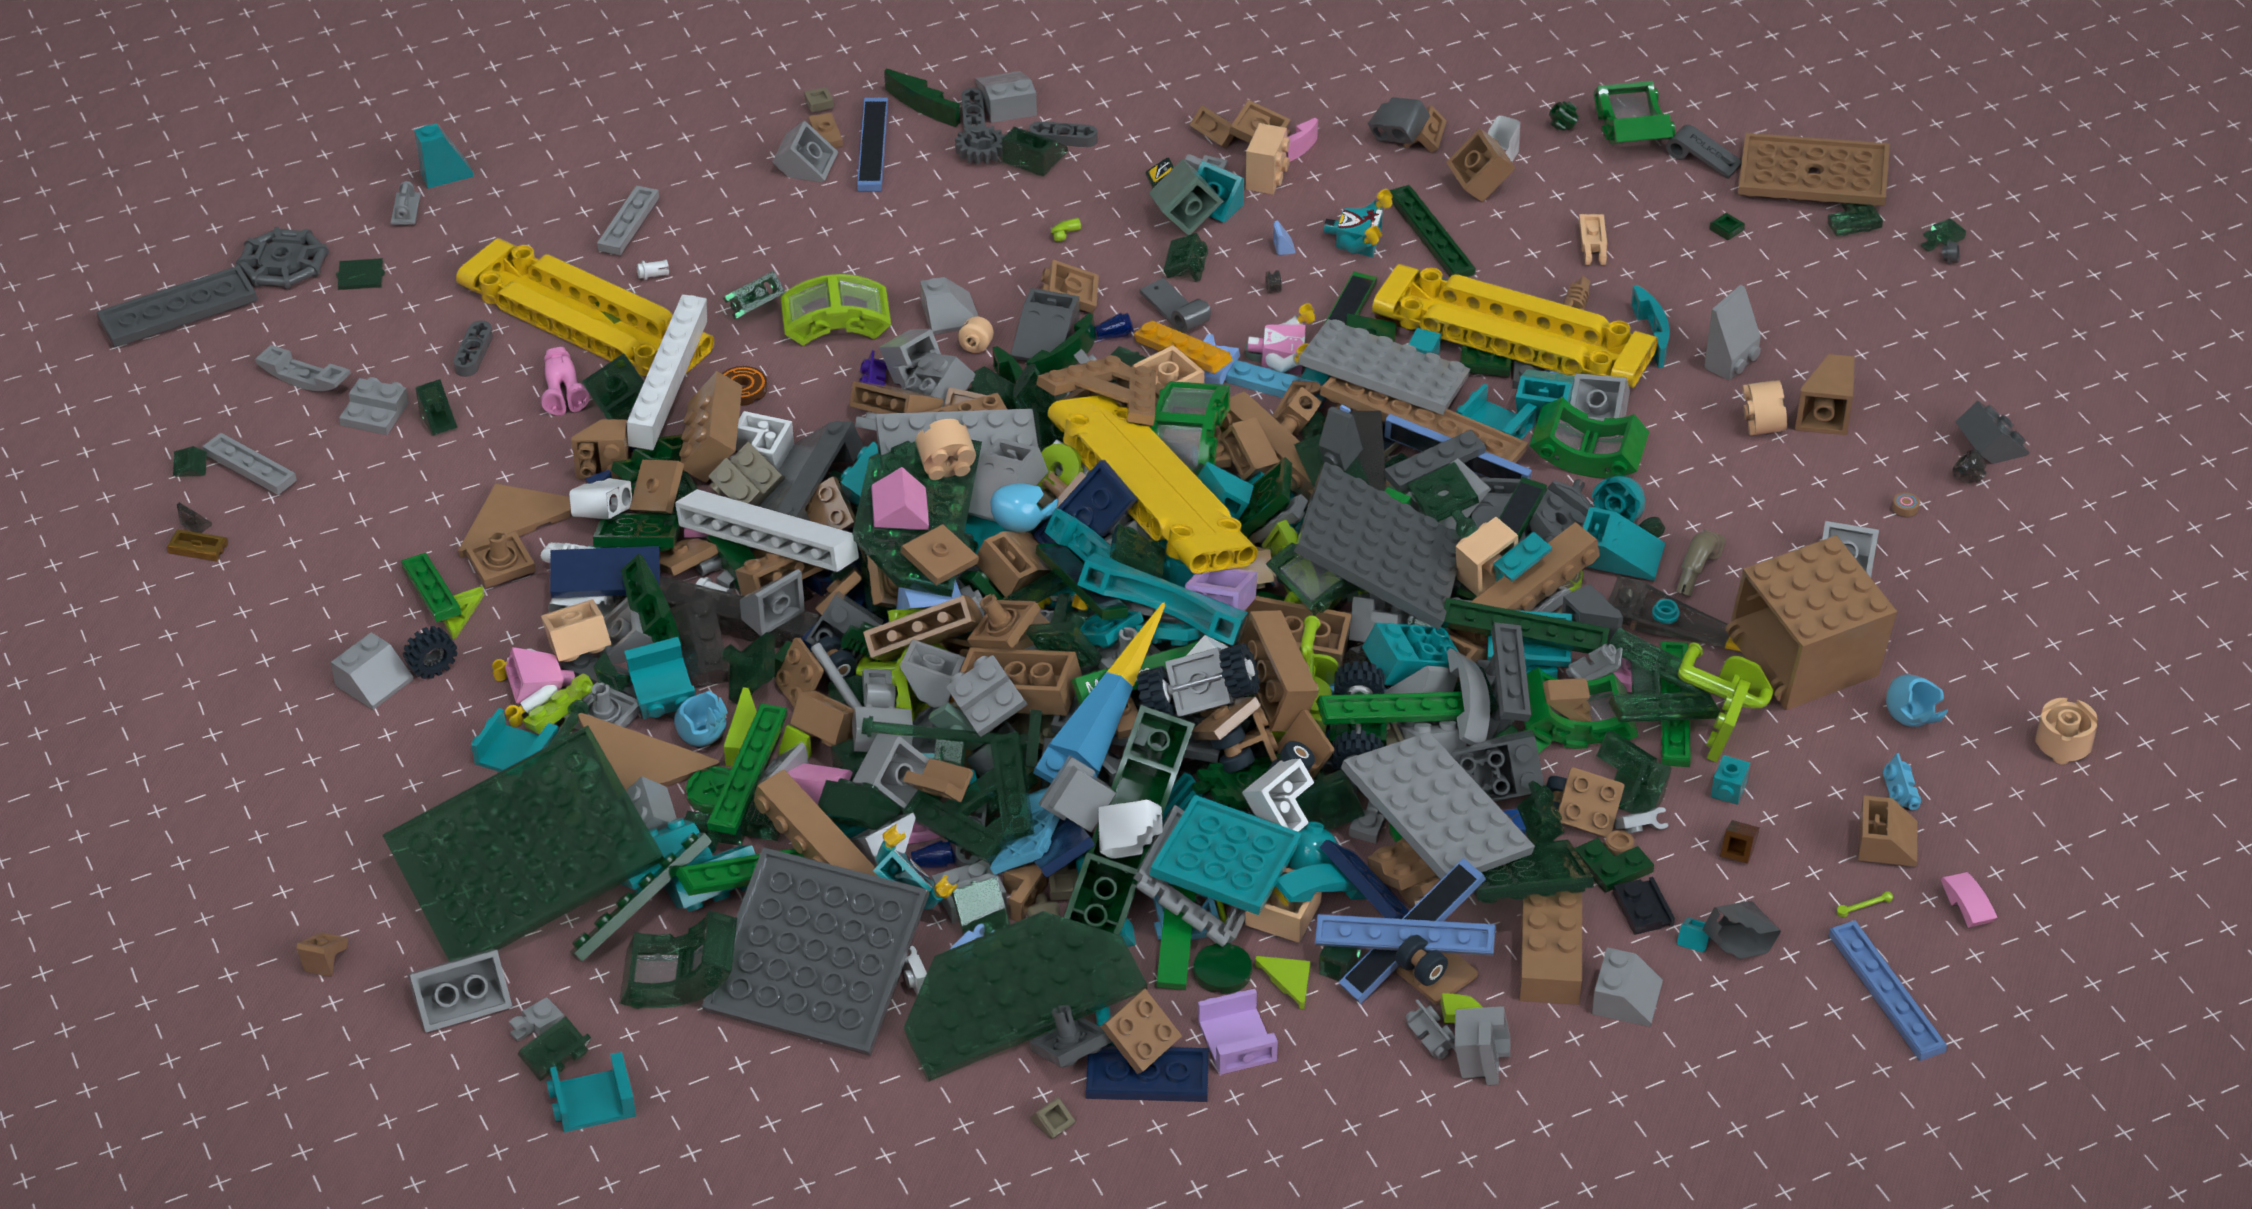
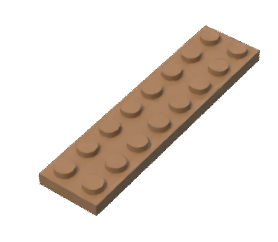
[1320,376,1529,463]

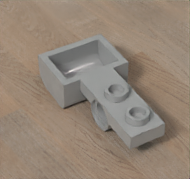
[852,669,913,752]

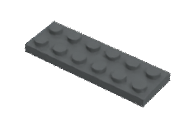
[96,265,257,347]

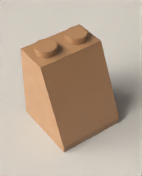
[1795,354,1855,435]

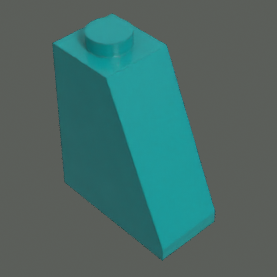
[414,123,474,189]

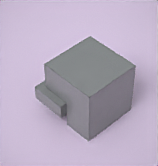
[879,329,941,389]
[1349,592,1413,642]
[1038,755,1116,832]
[1455,1006,1511,1085]

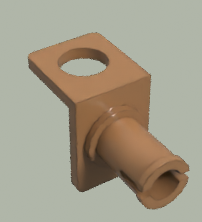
[1276,387,1321,436]

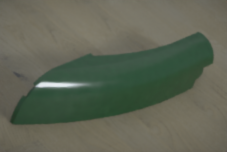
[1048,705,1195,964]

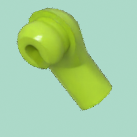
[1051,218,1081,242]

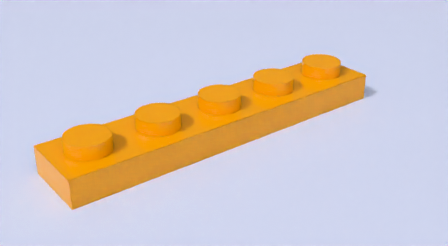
[1133,320,1233,374]

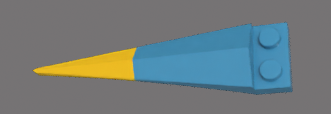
[1033,602,1165,783]

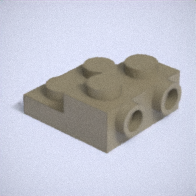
[708,442,785,506]

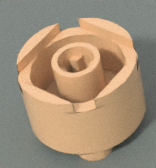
[1742,380,1787,436]
[915,419,976,480]
[2035,698,2098,764]

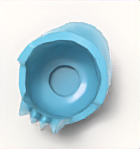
[990,483,1058,533]
[1886,674,1948,727]
[674,691,728,747]

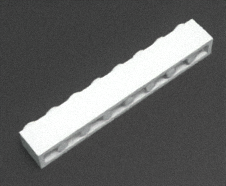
[627,294,707,450]
[675,489,859,572]

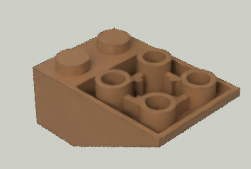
[977,531,1058,599]

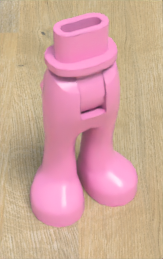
[541,347,590,416]

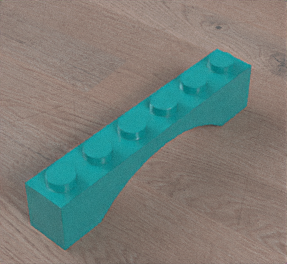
[1077,553,1248,646]

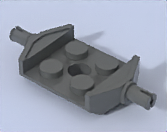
[1530,479,1592,543]

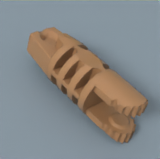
[1563,276,1590,310]

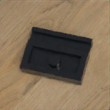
[1613,877,1675,935]

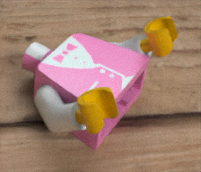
[1247,303,1315,375]
[492,647,575,727]

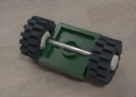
[1329,661,1387,778]

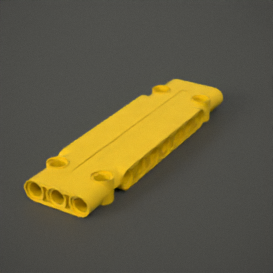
[456,238,714,376]
[1372,264,1658,388]
[1048,395,1258,574]

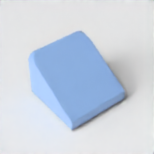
[1273,221,1296,255]

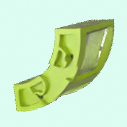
[780,274,891,346]

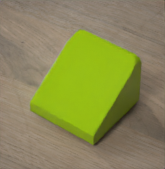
[778,724,812,759]

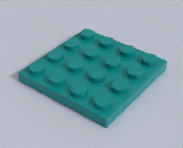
[1149,795,1302,915]

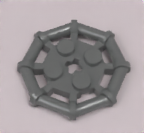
[235,227,329,289]

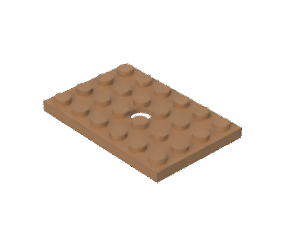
[1738,133,1890,206]

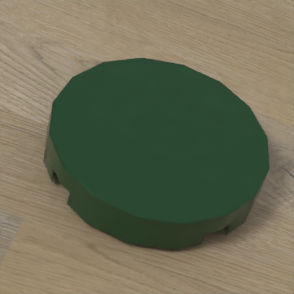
[1194,943,1252,994]

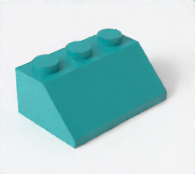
[607,818,713,890]
[664,845,756,912]

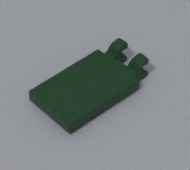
[1191,754,1308,810]

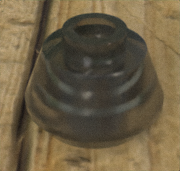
[1952,450,1986,484]

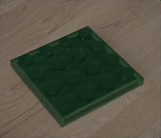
[1473,839,1594,903]

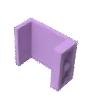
[1198,989,1278,1075]

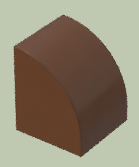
[1720,820,1760,864]

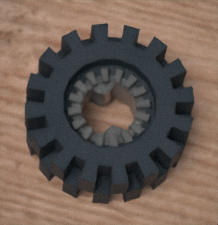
[403,626,458,679]

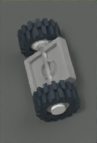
[1137,643,1260,717]

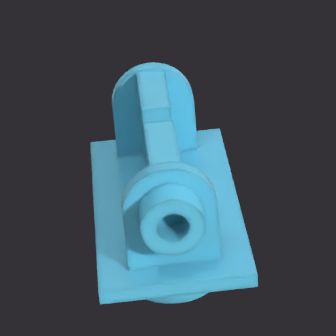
[1882,753,1922,810]

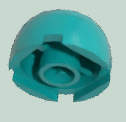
[1591,475,1646,523]
[1290,821,1337,869]

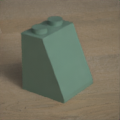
[1149,159,1224,236]

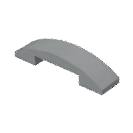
[255,345,351,391]
[1447,648,1490,745]

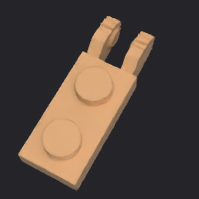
[1579,214,1607,265]

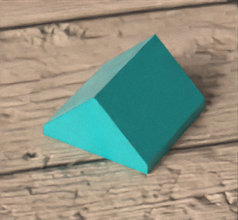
[1197,161,1244,223]

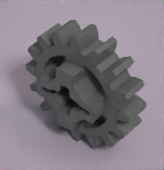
[955,124,1007,165]

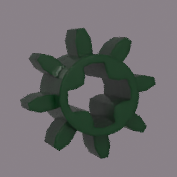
[1549,101,1579,130]

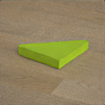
[442,586,484,639]
[1255,956,1310,1009]

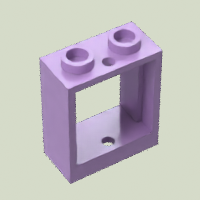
[1185,569,1257,611]

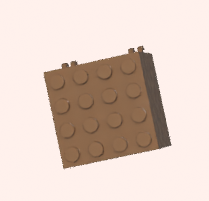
[1725,535,1897,710]

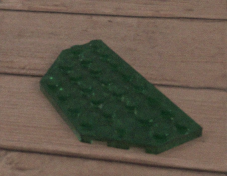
[852,439,982,597]
[904,911,1147,1082]

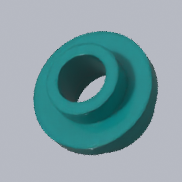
[1652,599,1680,624]

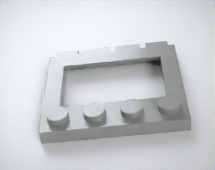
[1134,805,1245,947]

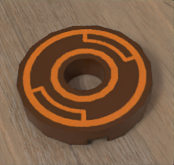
[722,366,767,406]

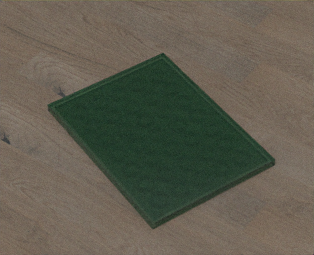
[382,725,664,961]

